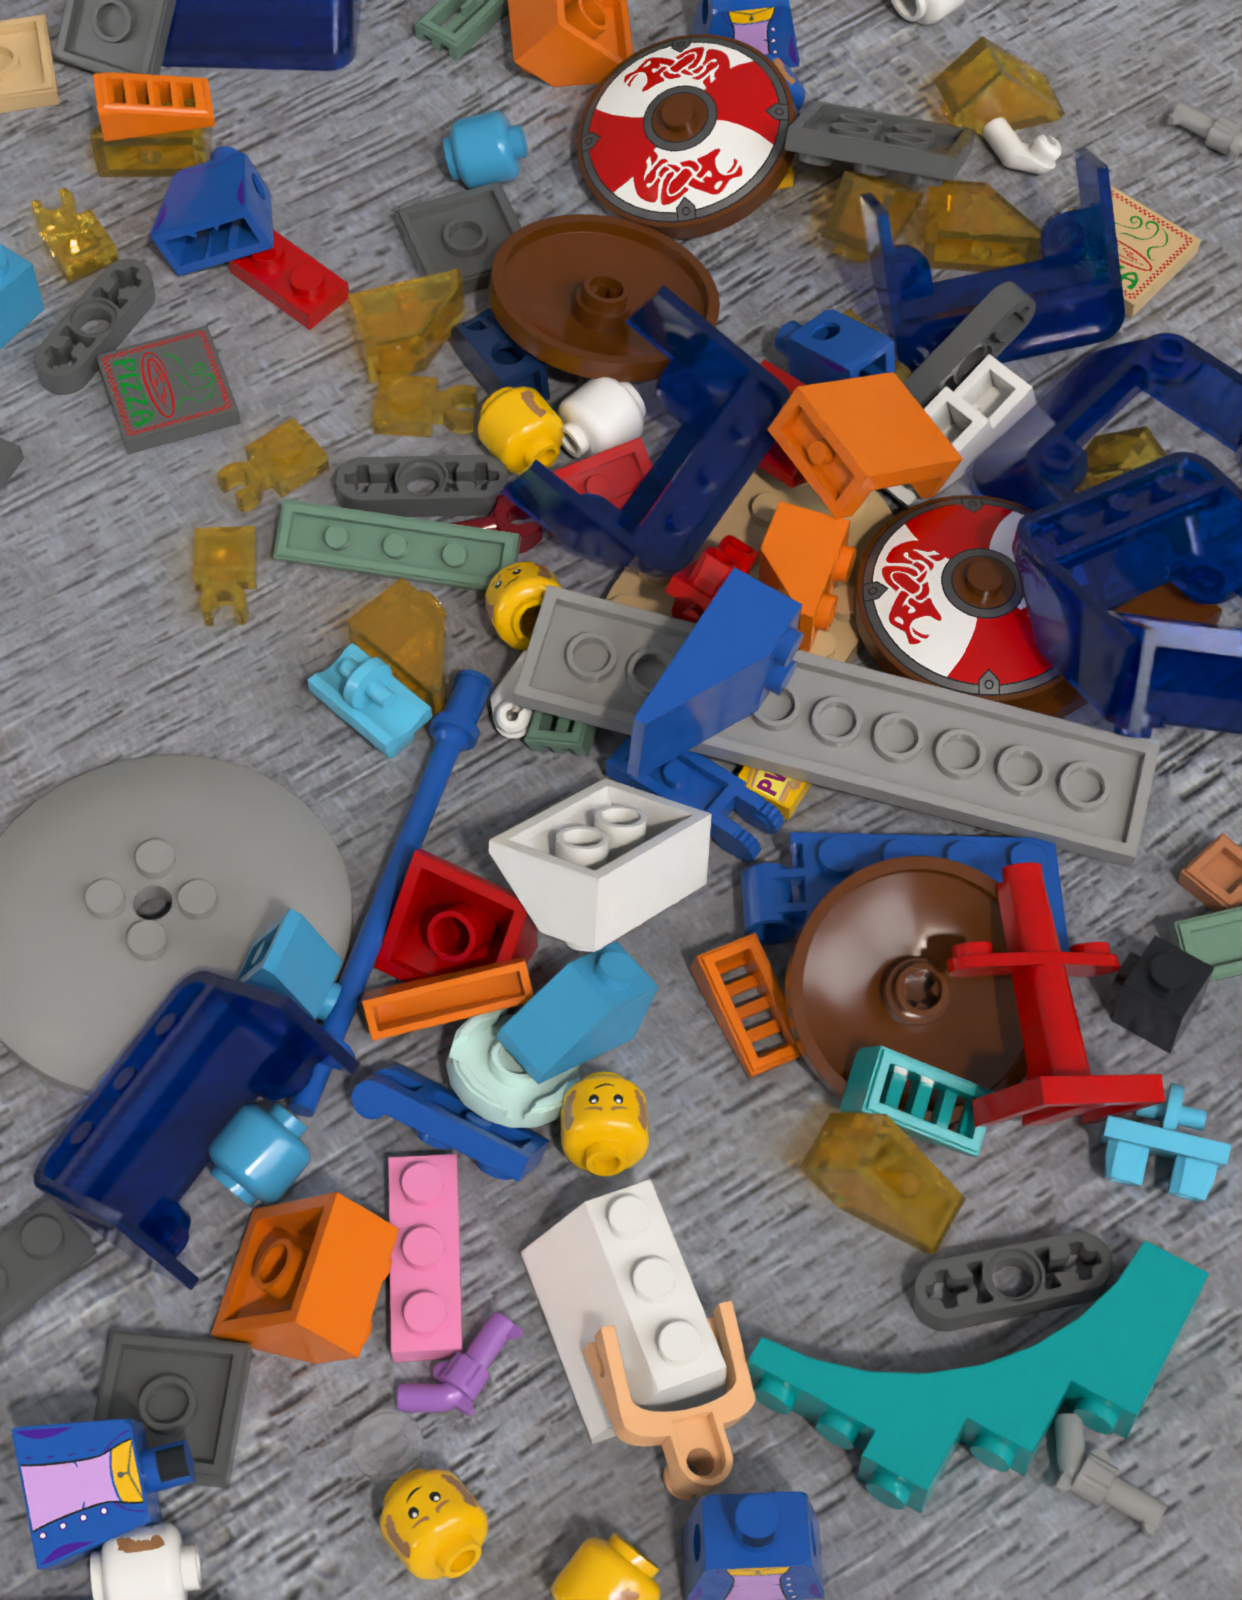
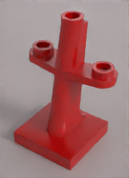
[946,862,1165,1127]

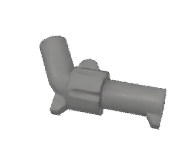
[1167,101,1242,160]
[1053,1413,1168,1539]

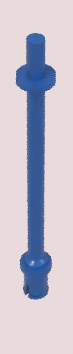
[289,669,493,1117]

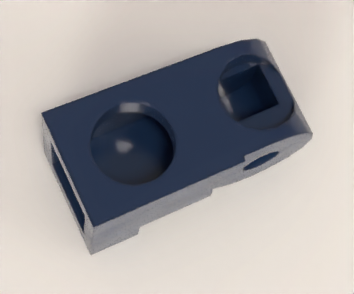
[451,308,550,401]

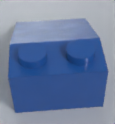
[627,567,804,778]

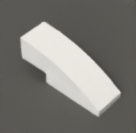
[883,354,1037,509]

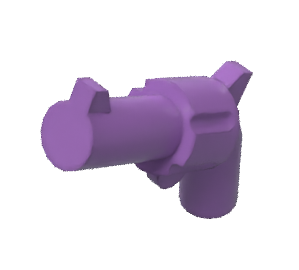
[397,1312,524,1418]

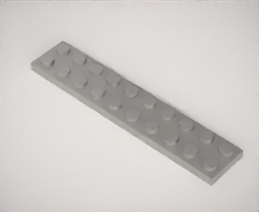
[513,585,1160,868]

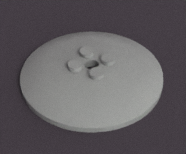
[0,755,354,1104]

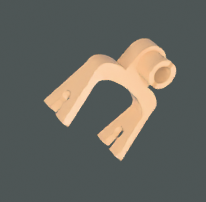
[583,1301,755,1501]

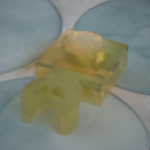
[32,188,119,282]
[373,374,478,438]
[217,418,329,512]
[193,526,258,626]

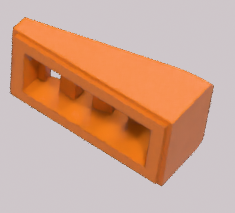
[93,72,216,142]
[690,932,803,1079]

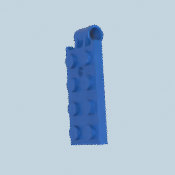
[741,832,1069,952]

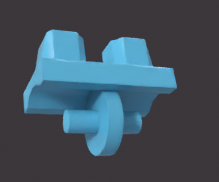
[307,643,432,758]
[1100,1083,1231,1203]

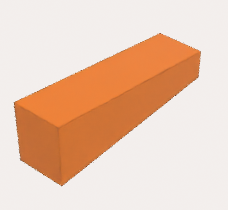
[362,957,534,1041]

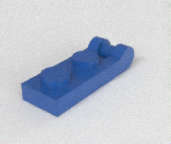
[352,1064,550,1182]

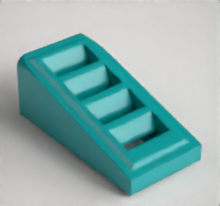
[840,1045,995,1157]

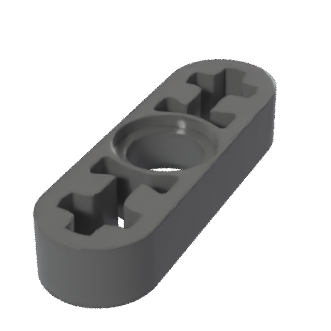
[34,259,156,395]
[903,281,1036,409]
[335,455,509,517]
[912,1232,1113,1332]

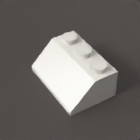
[489,778,712,952]
[521,1179,727,1444]

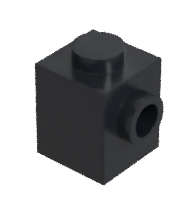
[1112,935,1214,1054]

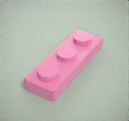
[388,1154,463,1362]

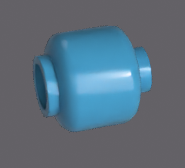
[443,110,529,189]
[209,1102,311,1207]

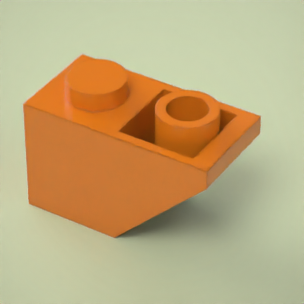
[758,501,857,652]

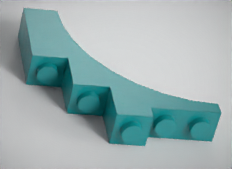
[747,1240,1210,1514]

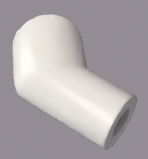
[982,117,1062,175]
[490,650,533,739]

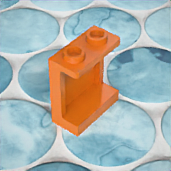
[767,372,963,519]

